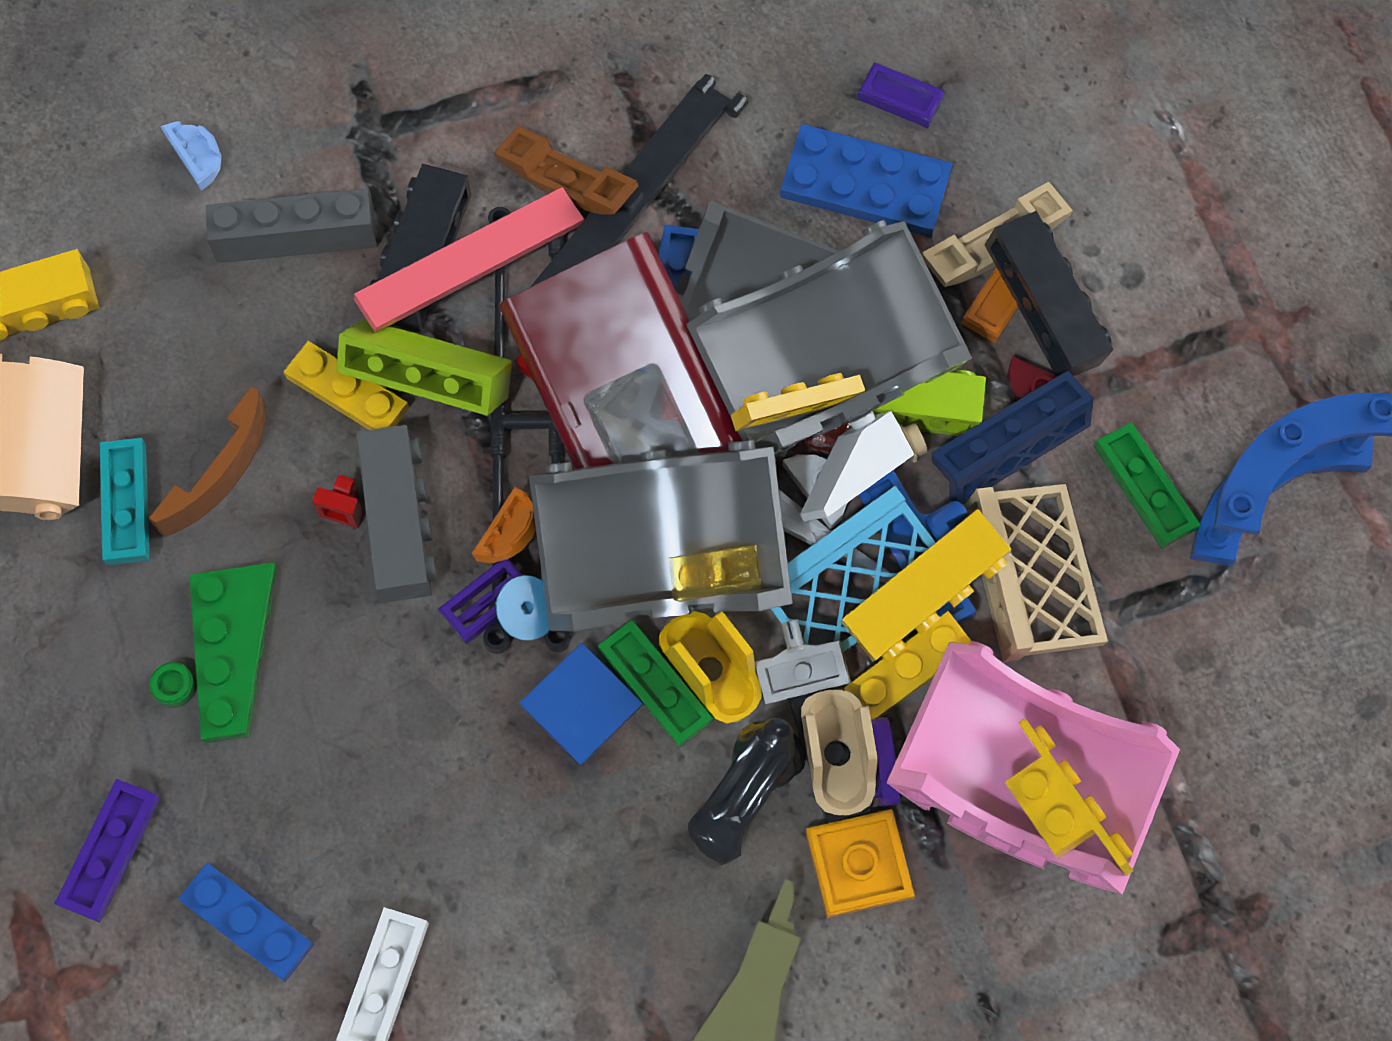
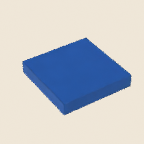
[519,643,643,767]

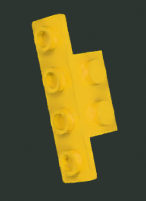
[1005,718,1133,876]

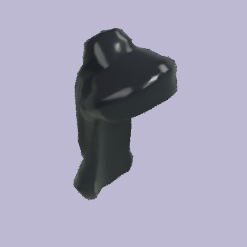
[688,718,806,865]

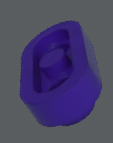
[871,717,900,806]

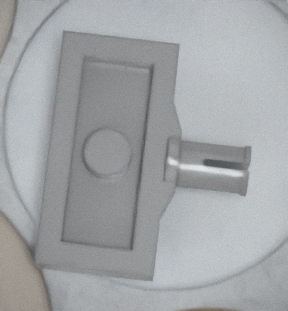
[755,619,851,704]

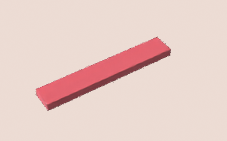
[354,187,584,333]

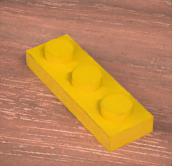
[283,341,410,430]
[730,373,865,431]
[844,611,971,719]

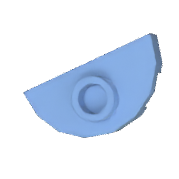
[160,122,222,191]

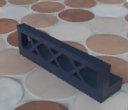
[932,371,1094,505]

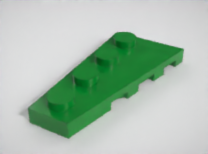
[189,562,278,743]

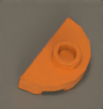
[471,487,536,563]

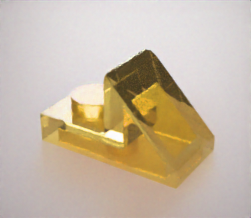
[668,545,761,602]

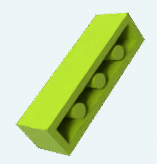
[337,319,512,416]
[873,370,986,436]

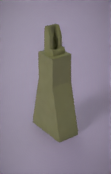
[692,879,801,1041]

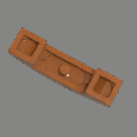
[494,126,638,215]
[149,386,267,537]

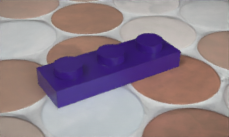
[54,779,160,923]

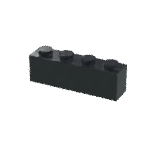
[369,163,472,332]
[984,211,1114,376]

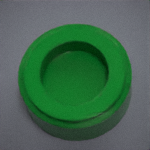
[149,662,196,708]

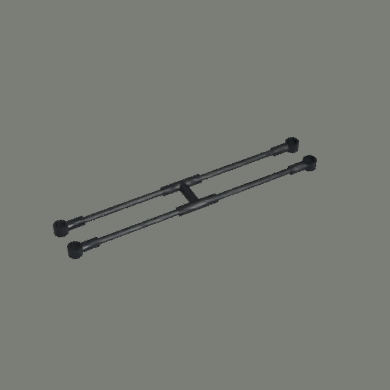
[483,207,570,654]

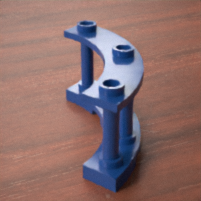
[1190,393,1392,566]

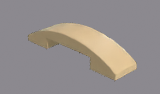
[921,182,1073,287]

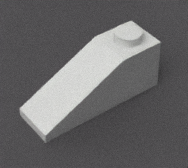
[800,411,914,521]

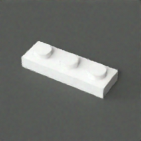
[336,907,429,1041]

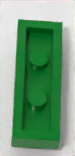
[1093,422,1201,549]
[598,620,713,749]

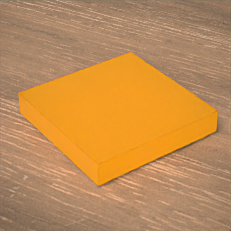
[805,809,915,918]

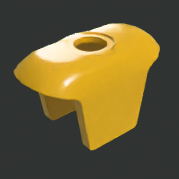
[659,611,762,724]

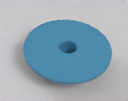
[496,576,549,640]

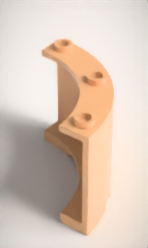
[0,354,84,520]

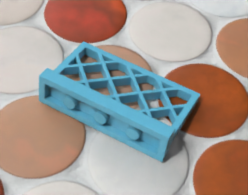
[771,486,935,652]

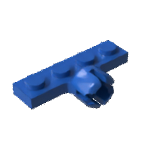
[858,470,976,624]

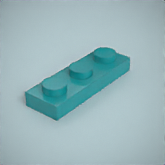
[100,438,150,566]

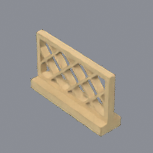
[964,484,1108,663]

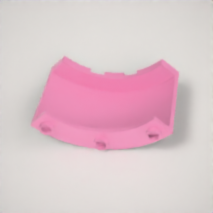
[887,641,1180,895]

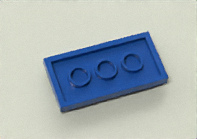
[780,124,953,238]

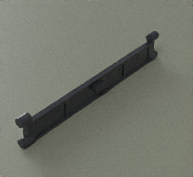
[530,74,748,287]

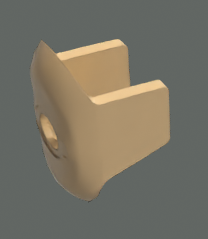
[801,690,877,815]

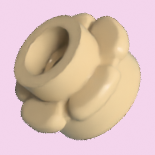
[899,423,927,463]

